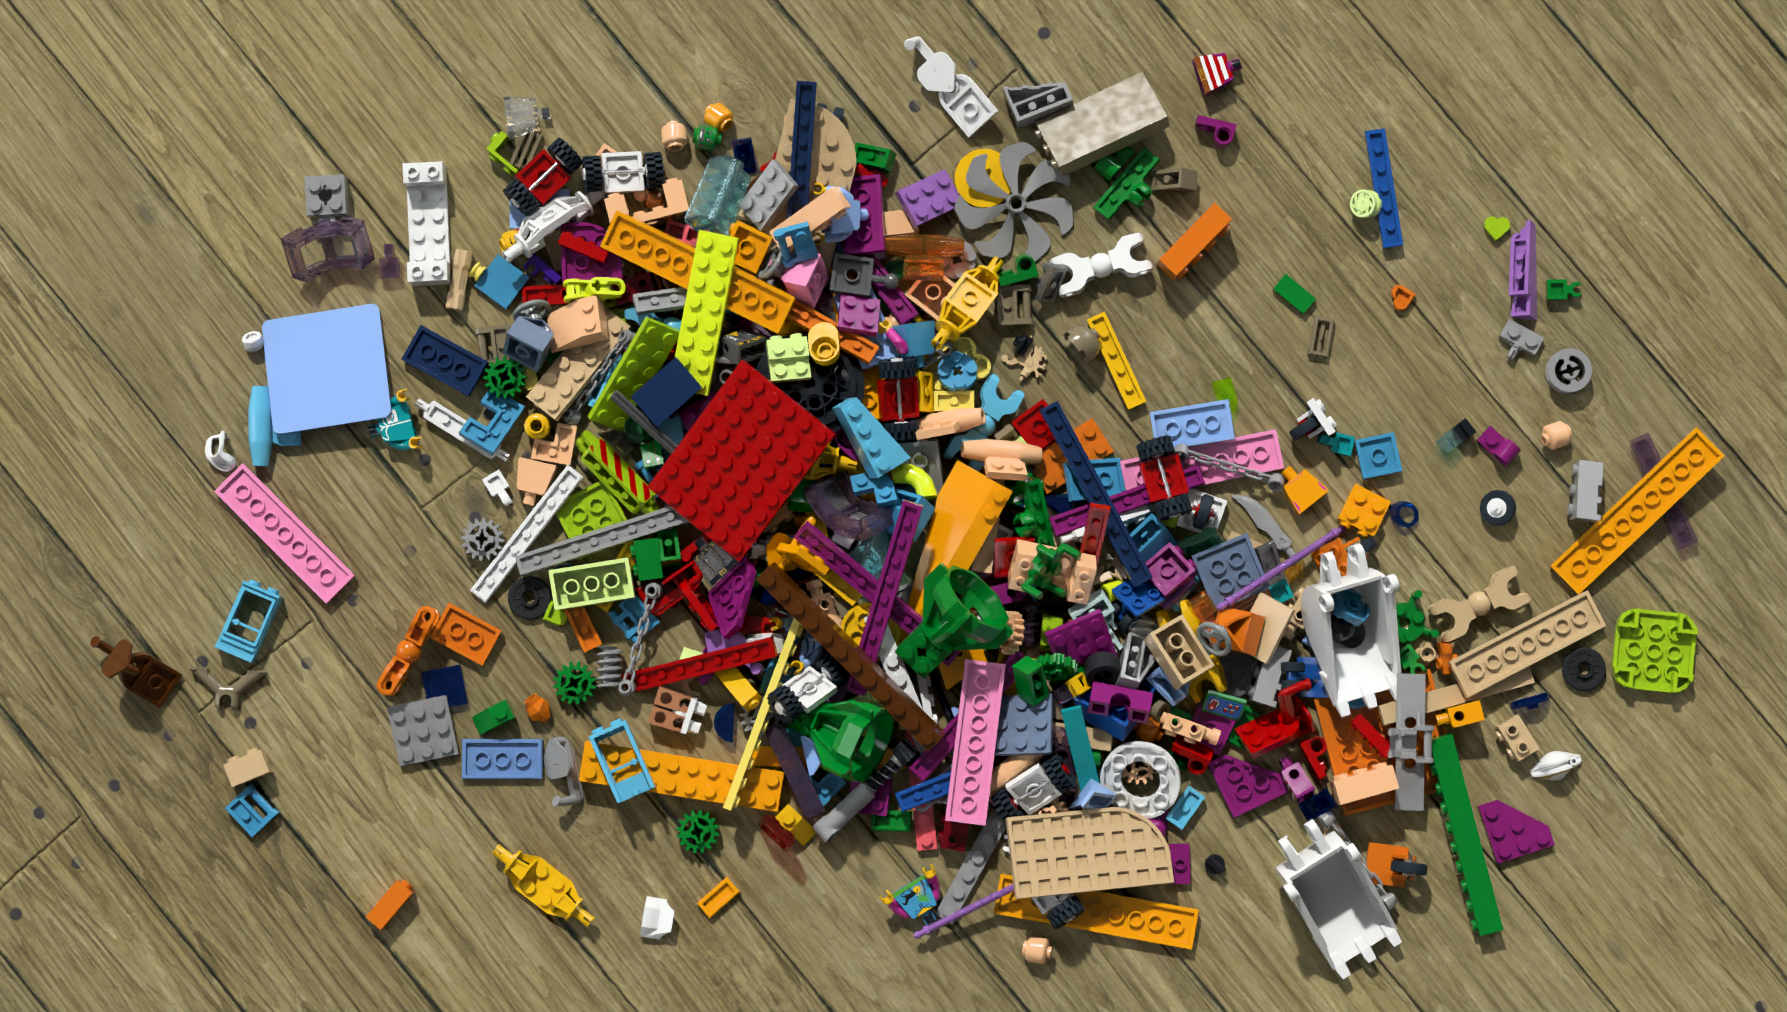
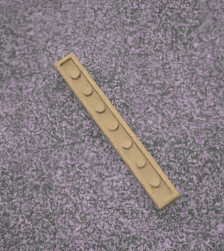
[1377,666,1535,725]

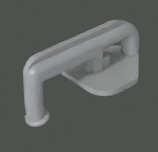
[543,737,584,807]

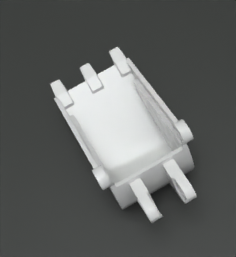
[1301,543,1401,717]
[1275,819,1402,980]

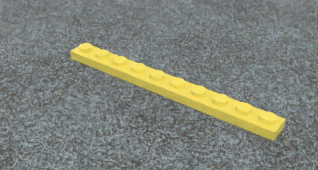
[723,618,804,811]

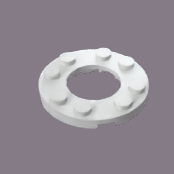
[1100,741,1181,819]

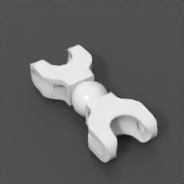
[1049,233,1153,298]

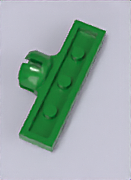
[1093,147,1160,221]
[1013,479,1055,547]

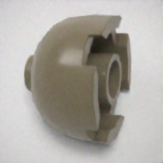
[1063,325,1100,365]

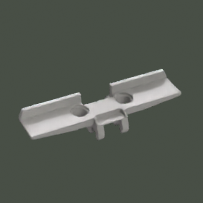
[1388,673,1434,811]

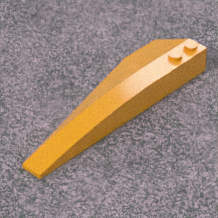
[897,460,1013,646]

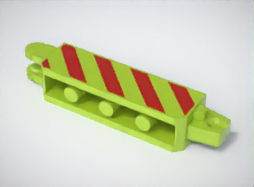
[575,430,661,514]

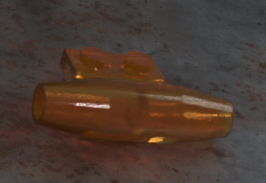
[884,234,965,281]

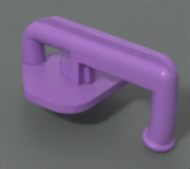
[705,629,765,675]

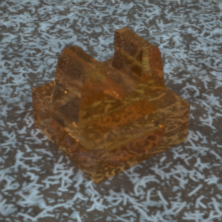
[1190,593,1218,621]

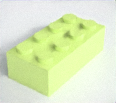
[548,558,636,611]

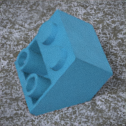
[886,488,936,542]
[1130,514,1179,563]

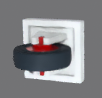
[1289,398,1337,441]
[1176,489,1227,539]

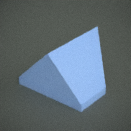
[1146,667,1190,707]
[800,736,821,776]
[1068,779,1117,809]

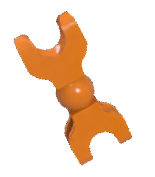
[377,606,440,696]

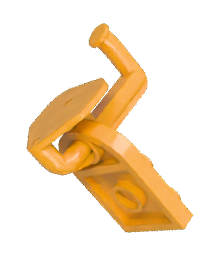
[765,514,830,575]

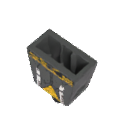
[720,330,767,365]

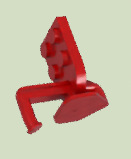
[635,559,719,631]
[1235,678,1315,759]

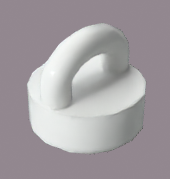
[242,331,264,352]

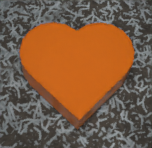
[1391,285,1416,311]

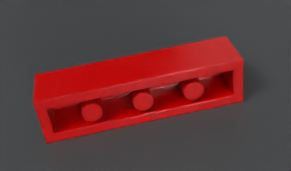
[558,231,610,264]
[1350,713,1390,758]

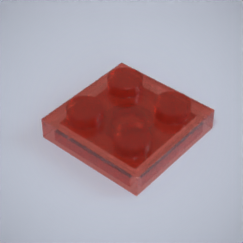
[757,814,796,852]

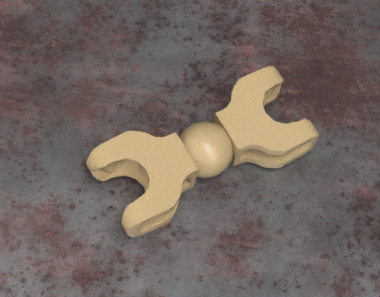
[1427,566,1531,642]

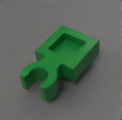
[1546,279,1581,300]
[1400,644,1427,674]

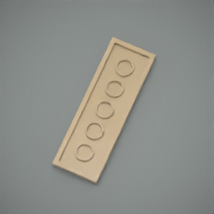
[526,307,632,421]

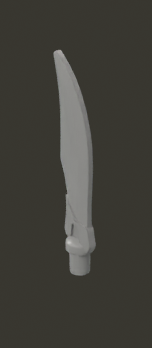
[1231,495,1296,558]

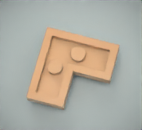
[531,423,578,466]

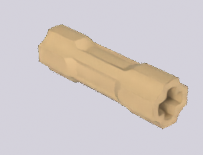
[446,249,473,311]

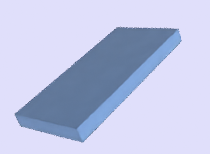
[462,739,543,779]

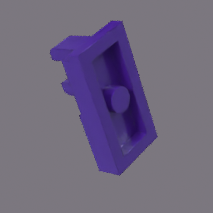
[523,253,562,285]

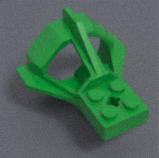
[894,563,1014,679]
[783,700,894,782]

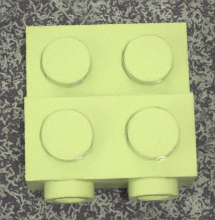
[766,333,811,383]

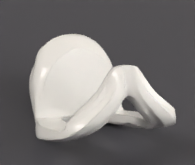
[205,431,236,472]

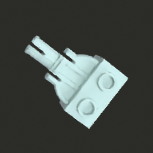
[1068,588,1123,652]

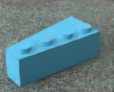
[832,397,911,478]

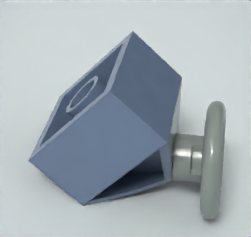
[503,299,554,372]

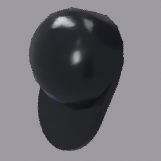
[1330,613,1366,648]

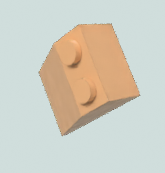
[547,295,609,353]

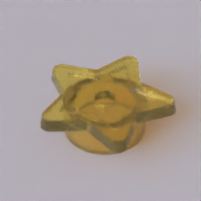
[1283,558,1306,584]

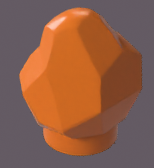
[524,693,551,722]

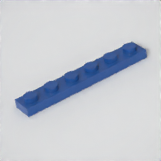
[1364,128,1403,249]

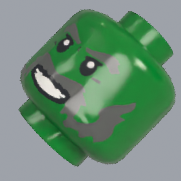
[692,124,722,151]

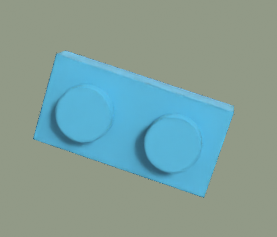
[1165,785,1205,830]

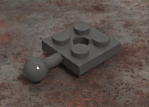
[829,253,899,298]

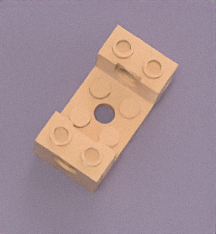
[604,178,692,226]
[1008,539,1097,605]

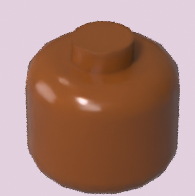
[644,189,665,210]

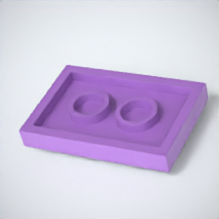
[895,169,959,228]

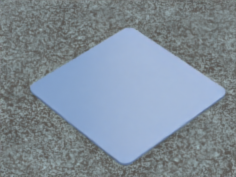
[262,304,391,434]

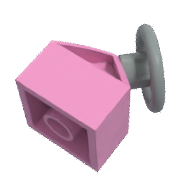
[758,247,829,309]

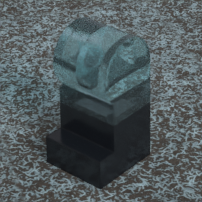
[1436,418,1476,454]

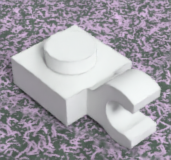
[482,469,513,506]

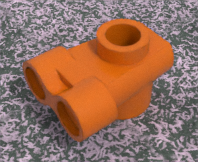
[1435,641,1458,674]

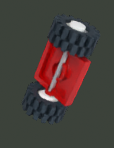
[503,137,582,216]
[877,357,920,441]
[1136,435,1192,521]

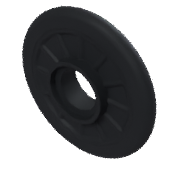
[508,576,552,620]
[1562,647,1606,691]

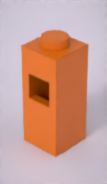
[366,879,415,930]

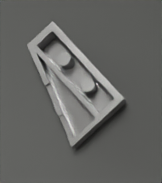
[1003,82,1073,129]
[1567,460,1603,524]
[1115,631,1157,690]
[1247,646,1292,708]

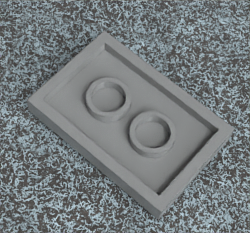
[739,159,799,232]

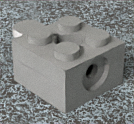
[304,174,350,237]

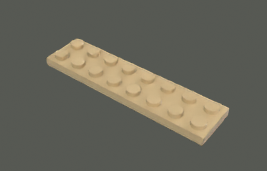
[1448,590,1606,698]

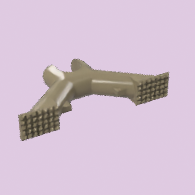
[189,667,267,711]

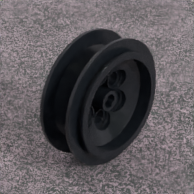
[756,332,864,441]

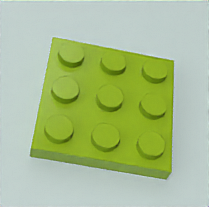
[556,481,627,559]

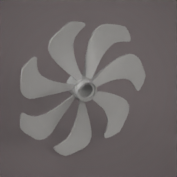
[954,142,1073,262]

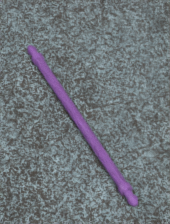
[1216,525,1347,611]
[913,884,1014,939]

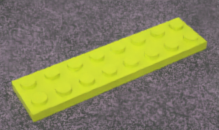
[675,230,739,396]

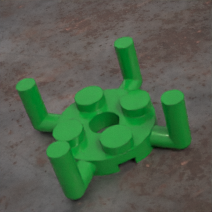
[1021,543,1082,600]
[1396,590,1439,650]

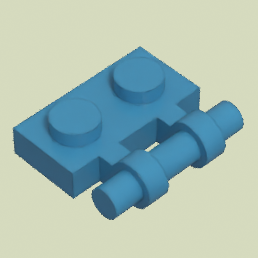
[609,594,660,643]

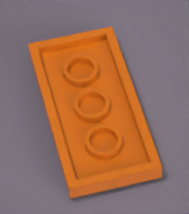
[1028,418,1114,495]

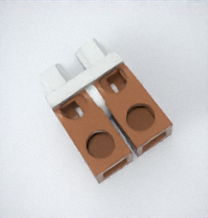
[648,685,707,734]

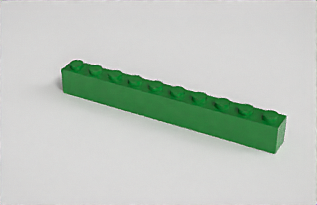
[1429,733,1503,936]

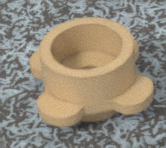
[1415,642,1439,666]

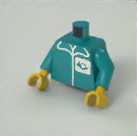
[368,389,423,451]

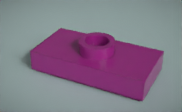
[1169,843,1190,884]

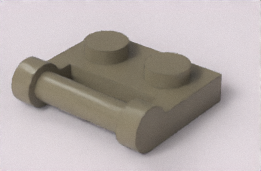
[997,284,1034,326]
[474,324,515,368]

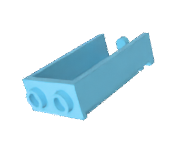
[214,579,283,663]
[588,718,656,803]

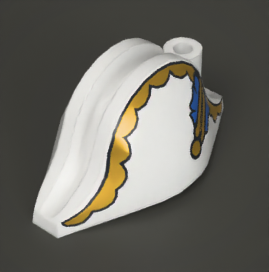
[1529,751,1582,781]

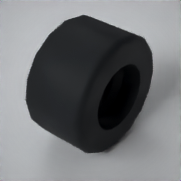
[1084,651,1121,687]

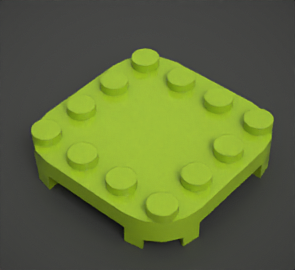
[1611,608,1698,693]

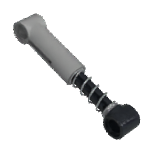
[813,738,921,843]

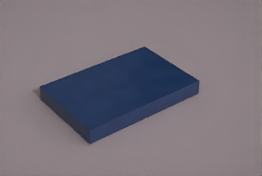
[631,357,703,427]

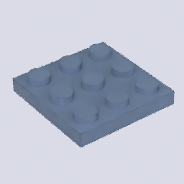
[1191,533,1270,612]
[994,694,1054,756]

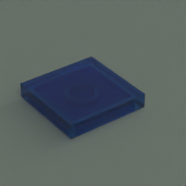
[421,664,468,707]

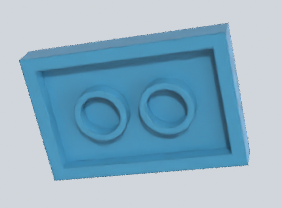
[1063,458,1126,502]

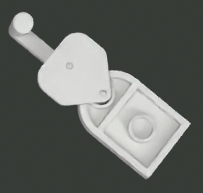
[904,36,998,138]

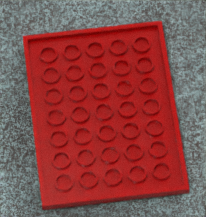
[647,360,837,562]

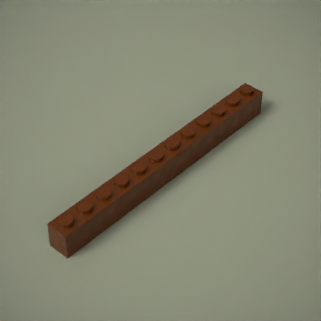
[756,562,946,752]

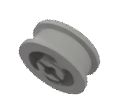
[1545,348,1592,394]

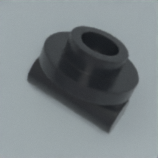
[1012,334,1034,357]
[1205,854,1225,874]

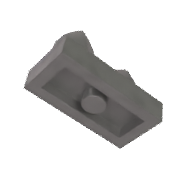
[1033,262,1068,303]

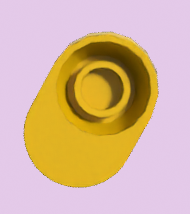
[808,322,840,366]

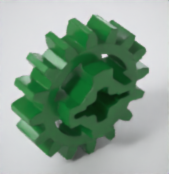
[483,356,528,400]
[1035,653,1077,682]
[553,661,596,705]
[676,810,720,853]

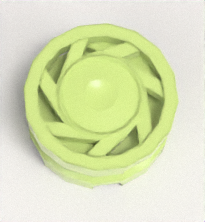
[1350,189,1382,218]

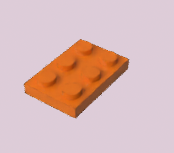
[430,603,502,666]

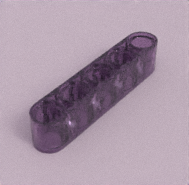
[765,723,826,820]

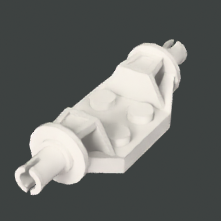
[502,190,606,263]

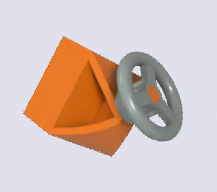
[1197,607,1265,656]

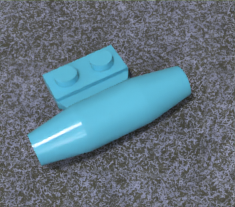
[248,386,301,466]

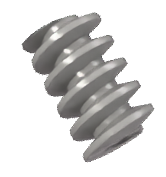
[596,646,623,687]

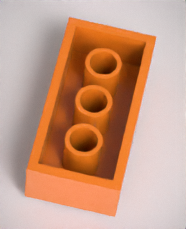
[1157,203,1232,281]

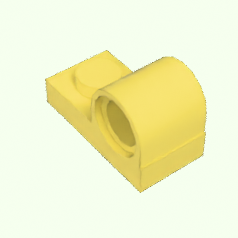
[934,391,974,412]

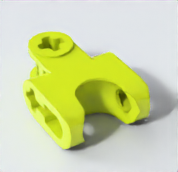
[563,277,626,309]

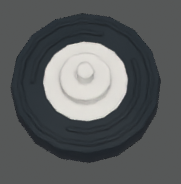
[1480,490,1516,526]

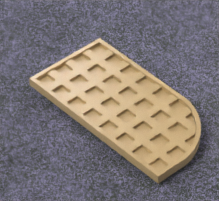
[758,99,856,274]
[1005,807,1174,899]

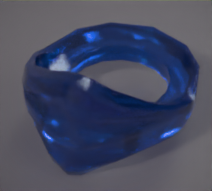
[1390,501,1419,528]

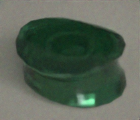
[624,412,654,445]

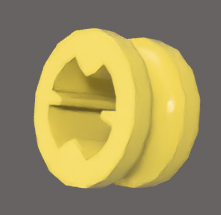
[468,262,487,282]

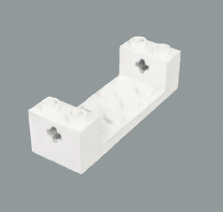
[402,161,451,286]

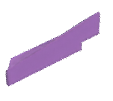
[1509,220,1537,321]

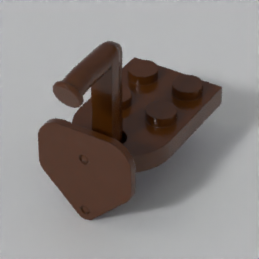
[90,636,182,708]

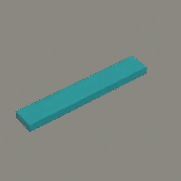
[1061,705,1100,810]

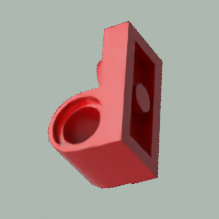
[1171,734,1215,775]
[1298,736,1327,779]

